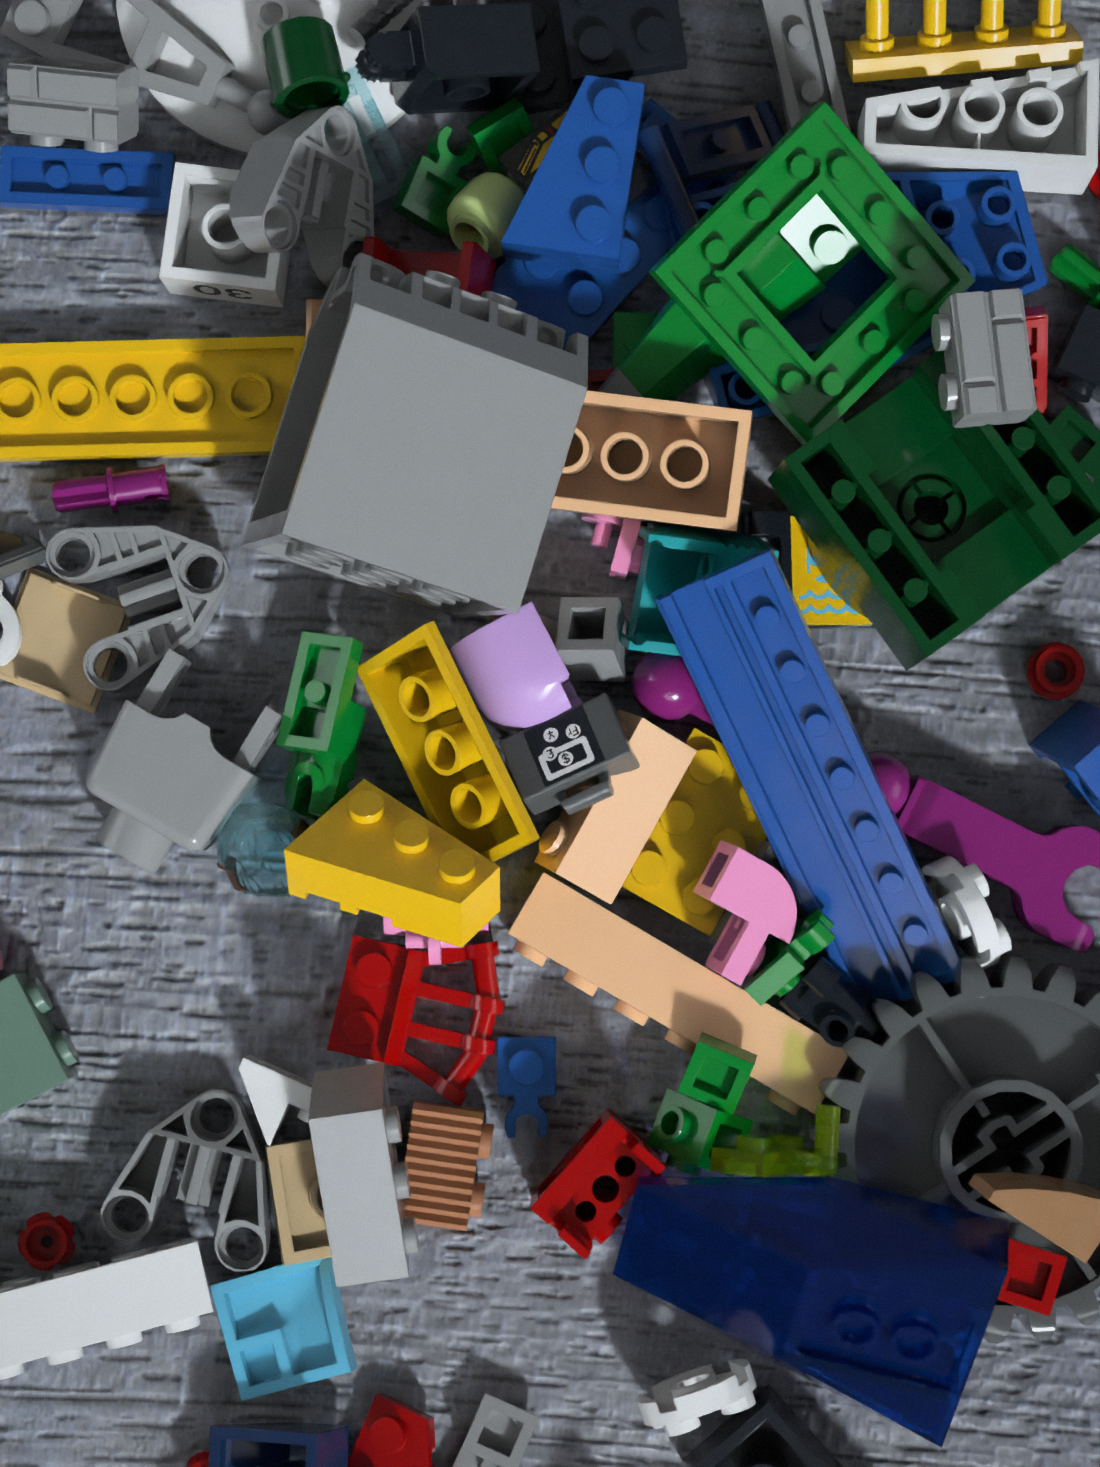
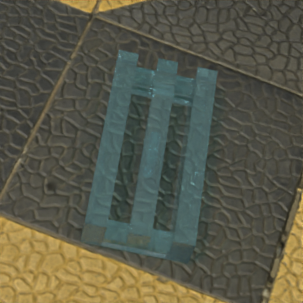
[325,78,408,205]

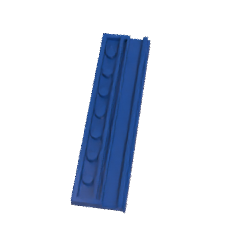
[655,547,961,1002]

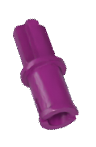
[51,464,170,513]

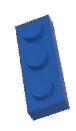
[0,145,177,215]

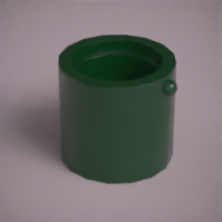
[260,16,351,119]

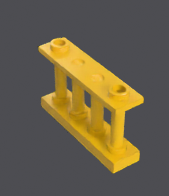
[844,0,1083,83]

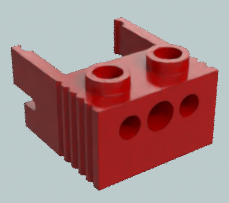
[530,1107,666,1259]

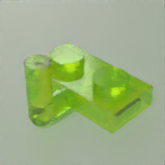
[711,1104,841,1179]

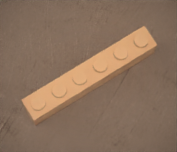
[508,872,848,1116]

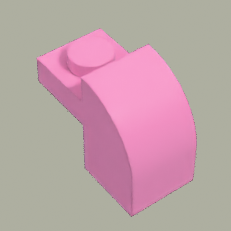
[693,840,797,986]

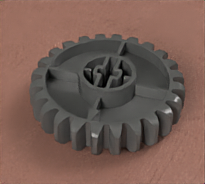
[808,954,1100,1344]

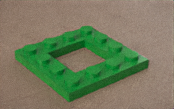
[648,102,976,445]

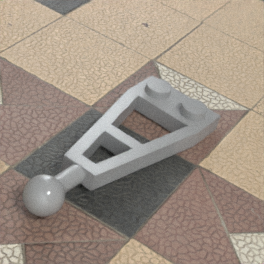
[0,0,291,135]

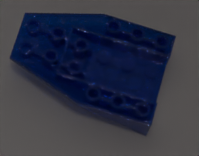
[613,1176,1009,1447]

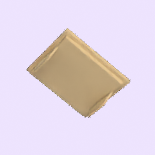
[0,567,132,714]

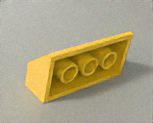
[357,621,540,862]

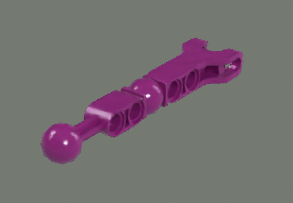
[631,652,1100,953]

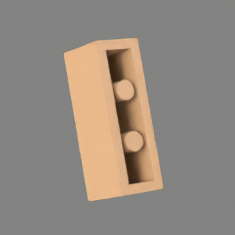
[534,709,697,904]

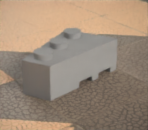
[308,1062,419,1287]

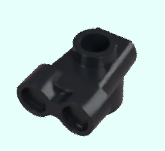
[777,956,880,1047]

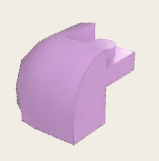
[449,601,582,736]

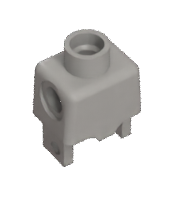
[86,648,282,874]

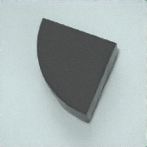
[0,531,46,580]

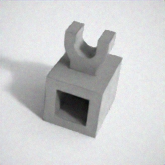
[539,597,629,681]

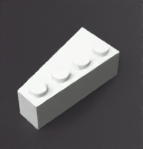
[0,1237,213,1380]

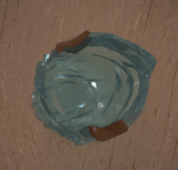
[216,802,310,898]

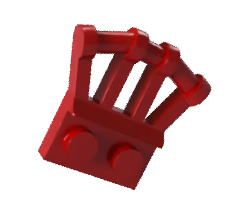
[327,935,506,1107]

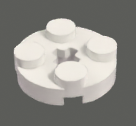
[922,856,1012,970]
[636,1359,757,1437]

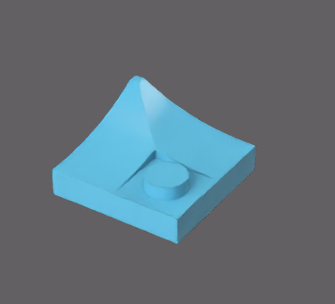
[210,1257,358,1401]

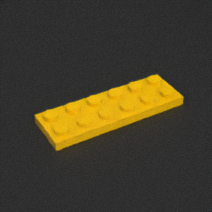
[0,336,306,462]

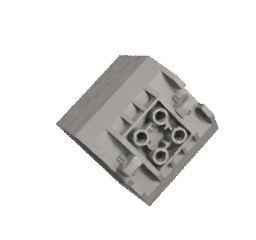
[241,252,588,618]

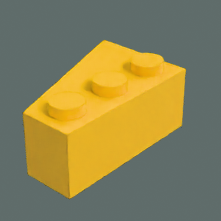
[284,779,500,947]

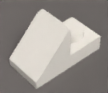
[238,1054,313,1147]

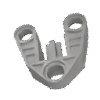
[230,105,374,288]
[45,525,232,694]
[100,1088,271,1272]

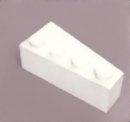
[856,58,1099,195]

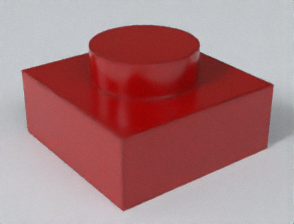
[987,1236,1068,1317]

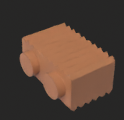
[403,1099,494,1231]

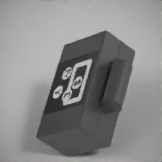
[499,693,640,816]

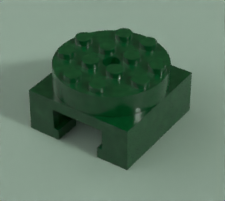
[768,351,1100,671]

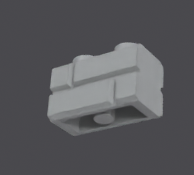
[7,55,139,153]
[931,288,1037,428]

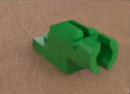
[276,631,367,821]

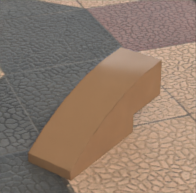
[968,1172,1100,1264]

